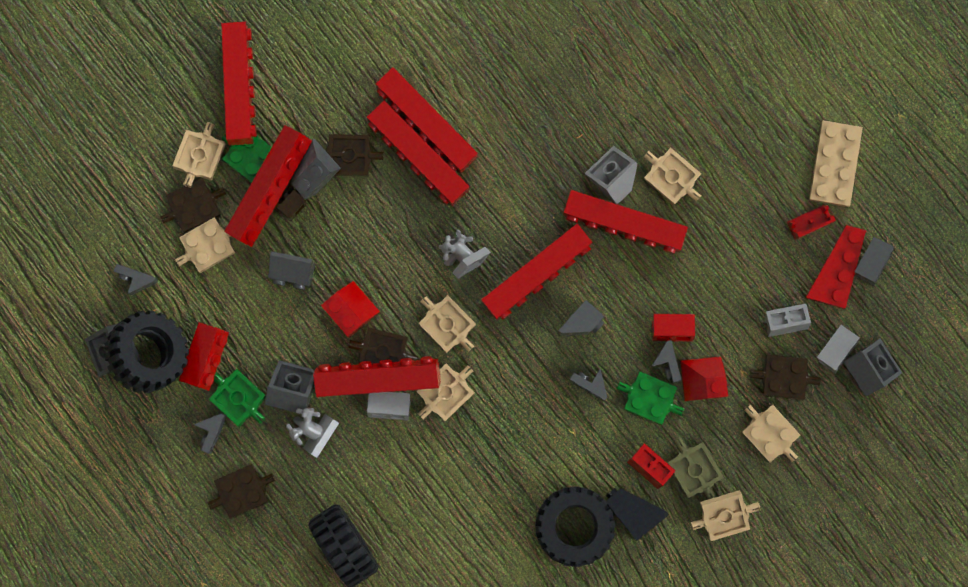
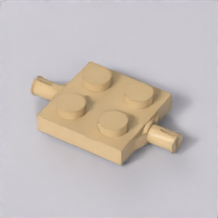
[172,122,225,188]
[644,147,702,205]
[175,217,235,273]
[418,295,476,353]
[417,363,475,421]
[742,404,801,462]
[690,490,761,541]

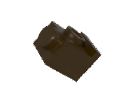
[275,190,308,221]

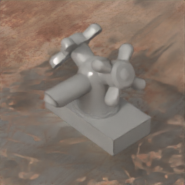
[439,230,491,278]
[286,408,339,458]

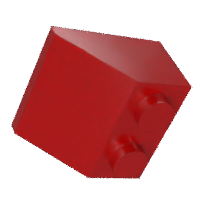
[321,281,380,338]

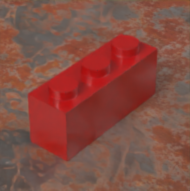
[179,322,229,391]

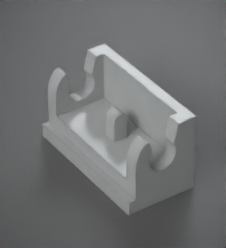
[765,304,811,337]
[817,325,860,374]
[367,392,410,420]

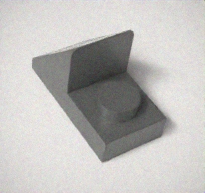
[114,264,159,295]
[651,340,681,383]
[569,369,607,401]
[194,414,227,454]

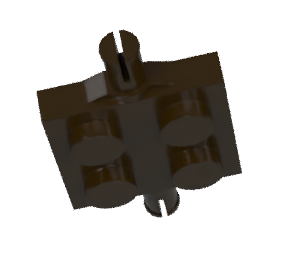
[326,134,384,176]
[160,178,227,232]
[348,327,418,363]
[750,354,821,400]
[207,464,275,519]

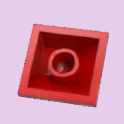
[680,357,728,401]

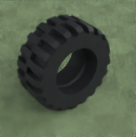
[104,310,189,393]
[535,487,615,567]
[308,504,379,587]

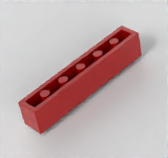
[221,21,257,146]
[376,67,478,173]
[367,100,470,206]
[224,125,312,247]
[563,190,688,254]
[481,223,593,320]
[313,356,441,397]

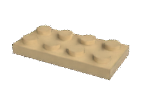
[809,120,863,207]

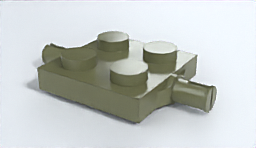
[667,437,724,500]

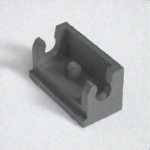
[854,237,894,286]

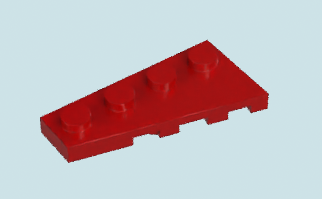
[805,225,866,309]

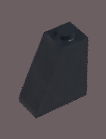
[605,488,669,541]

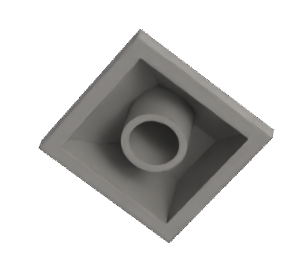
[585,146,638,204]

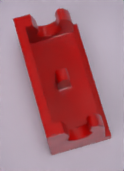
[787,205,836,240]
[652,314,695,342]
[627,443,676,489]

